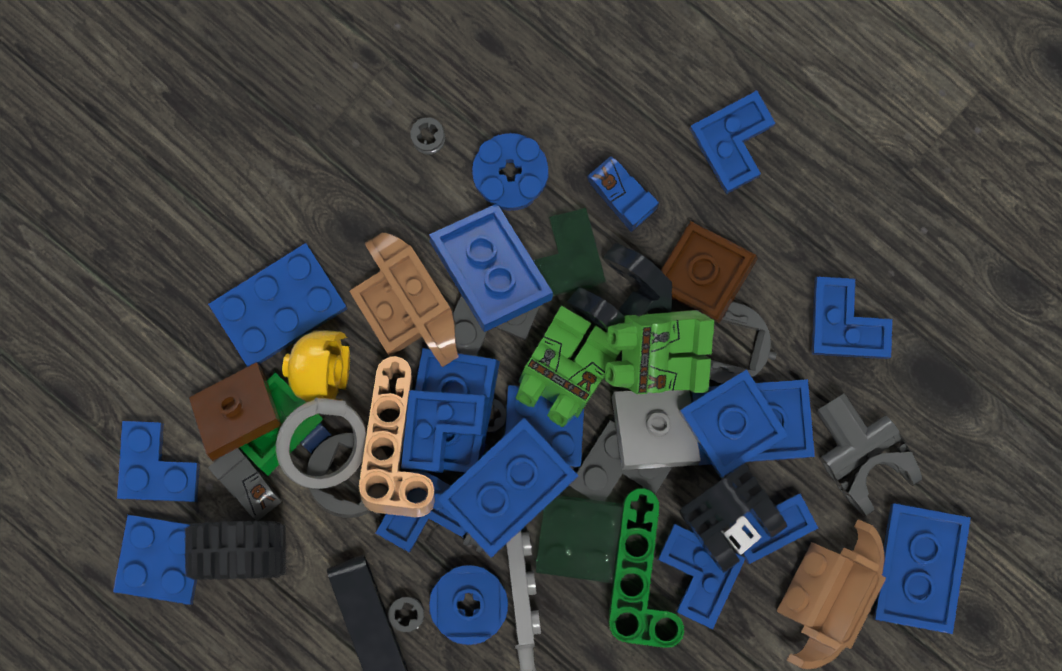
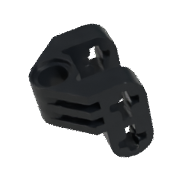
[567,243,672,333]
[678,463,788,573]

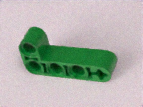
[608,489,684,648]

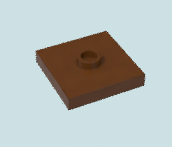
[661,221,758,324]
[189,362,282,461]

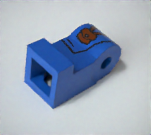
[587,156,659,232]

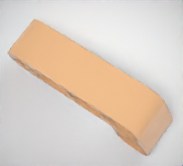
[359,356,435,517]

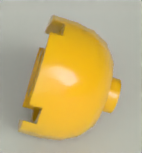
[282,330,350,403]

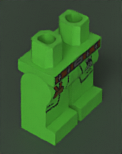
[516,305,622,427]
[605,310,714,395]

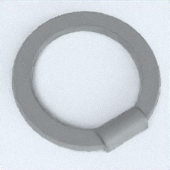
[276,398,367,489]

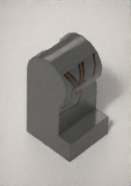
[208,447,282,521]

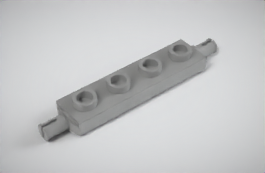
[507,531,541,671]

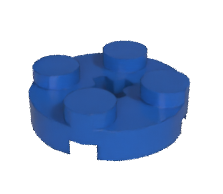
[472,133,548,211]
[429,565,508,645]

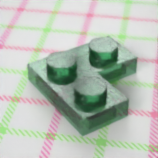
[533,208,606,296]

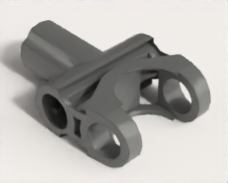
[816,393,922,517]

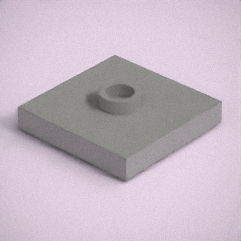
[612,390,701,470]

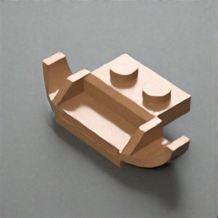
[349,233,459,367]
[776,520,886,669]

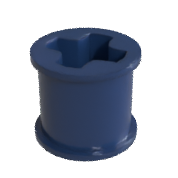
[301,423,332,454]

